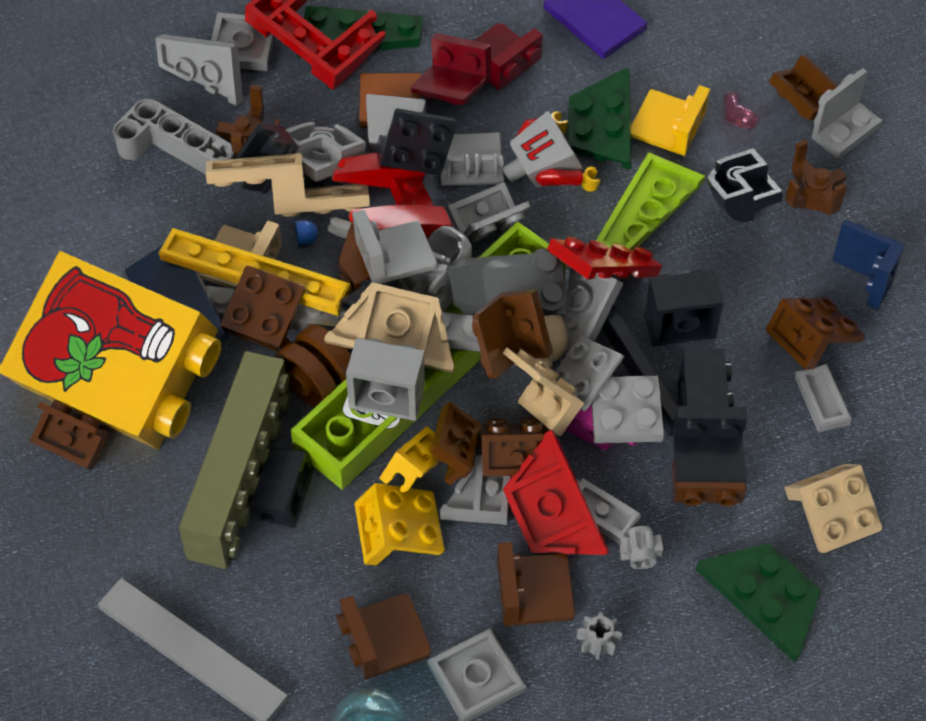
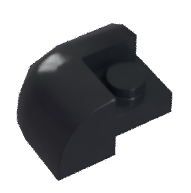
[707,148,782,222]

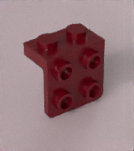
[474,23,543,90]

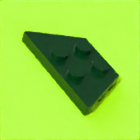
[568,68,632,169]
[696,543,821,663]

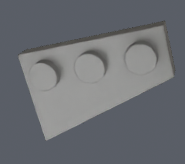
[155,34,243,106]

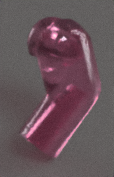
[723,92,759,129]

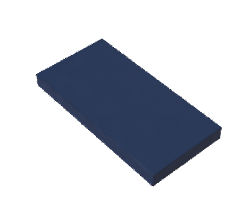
[125,245,230,343]

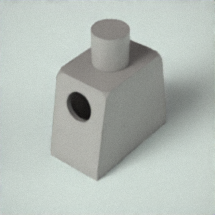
[366,94,426,152]

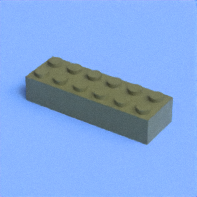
[179,351,292,569]

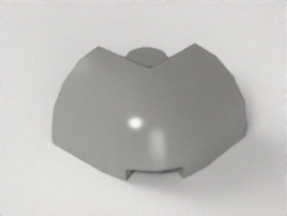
[286,122,366,183]

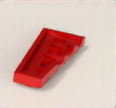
[547,237,663,279]

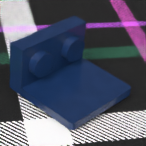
[832,220,905,310]

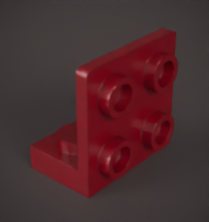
[411,33,491,105]

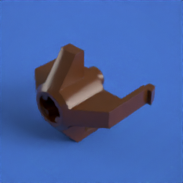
[216,85,281,157]
[785,139,847,215]

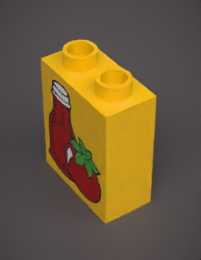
[0,251,221,450]

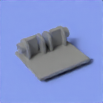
[441,132,504,186]
[555,336,624,412]

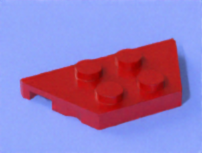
[503,430,610,555]

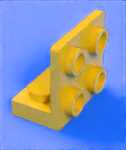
[631,85,711,156]
[354,483,445,566]

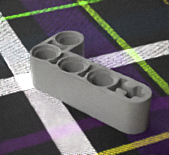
[113,99,235,175]

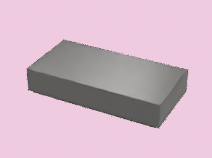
[795,364,852,433]

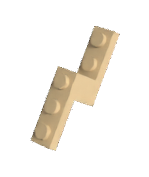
[206,153,370,217]

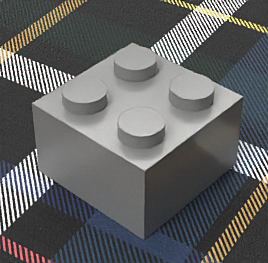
[346,338,425,421]

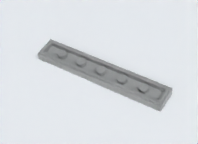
[98,578,288,721]

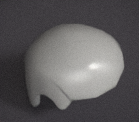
[427,226,472,267]

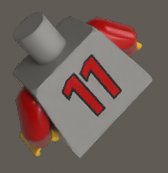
[502,111,601,192]

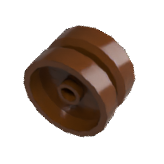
[274,324,351,408]

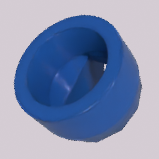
[295,220,318,246]

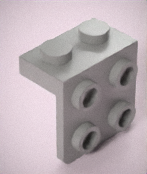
[446,182,531,243]

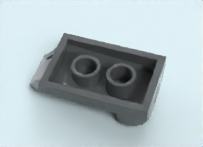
[448,248,567,318]

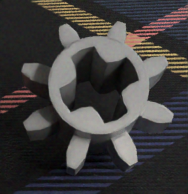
[619,526,664,569]
[576,612,622,660]

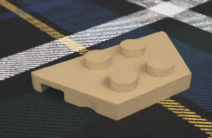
[324,282,454,373]

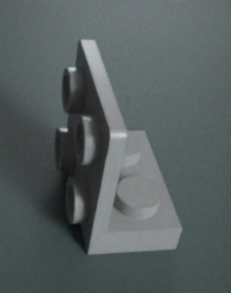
[811,68,882,160]
[352,209,437,284]

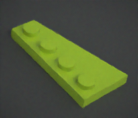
[596,152,705,250]

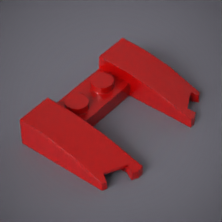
[245,0,386,90]
[332,153,452,239]

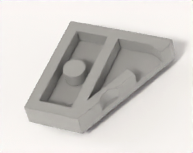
[440,455,511,525]

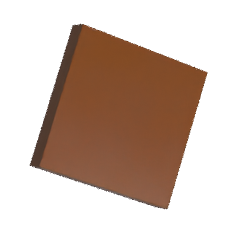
[359,73,421,128]

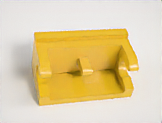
[379,426,440,492]

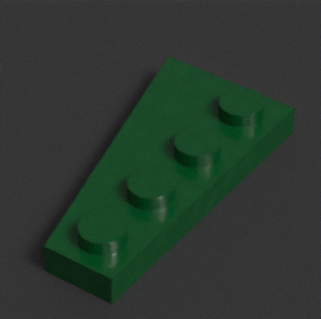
[297,5,423,58]

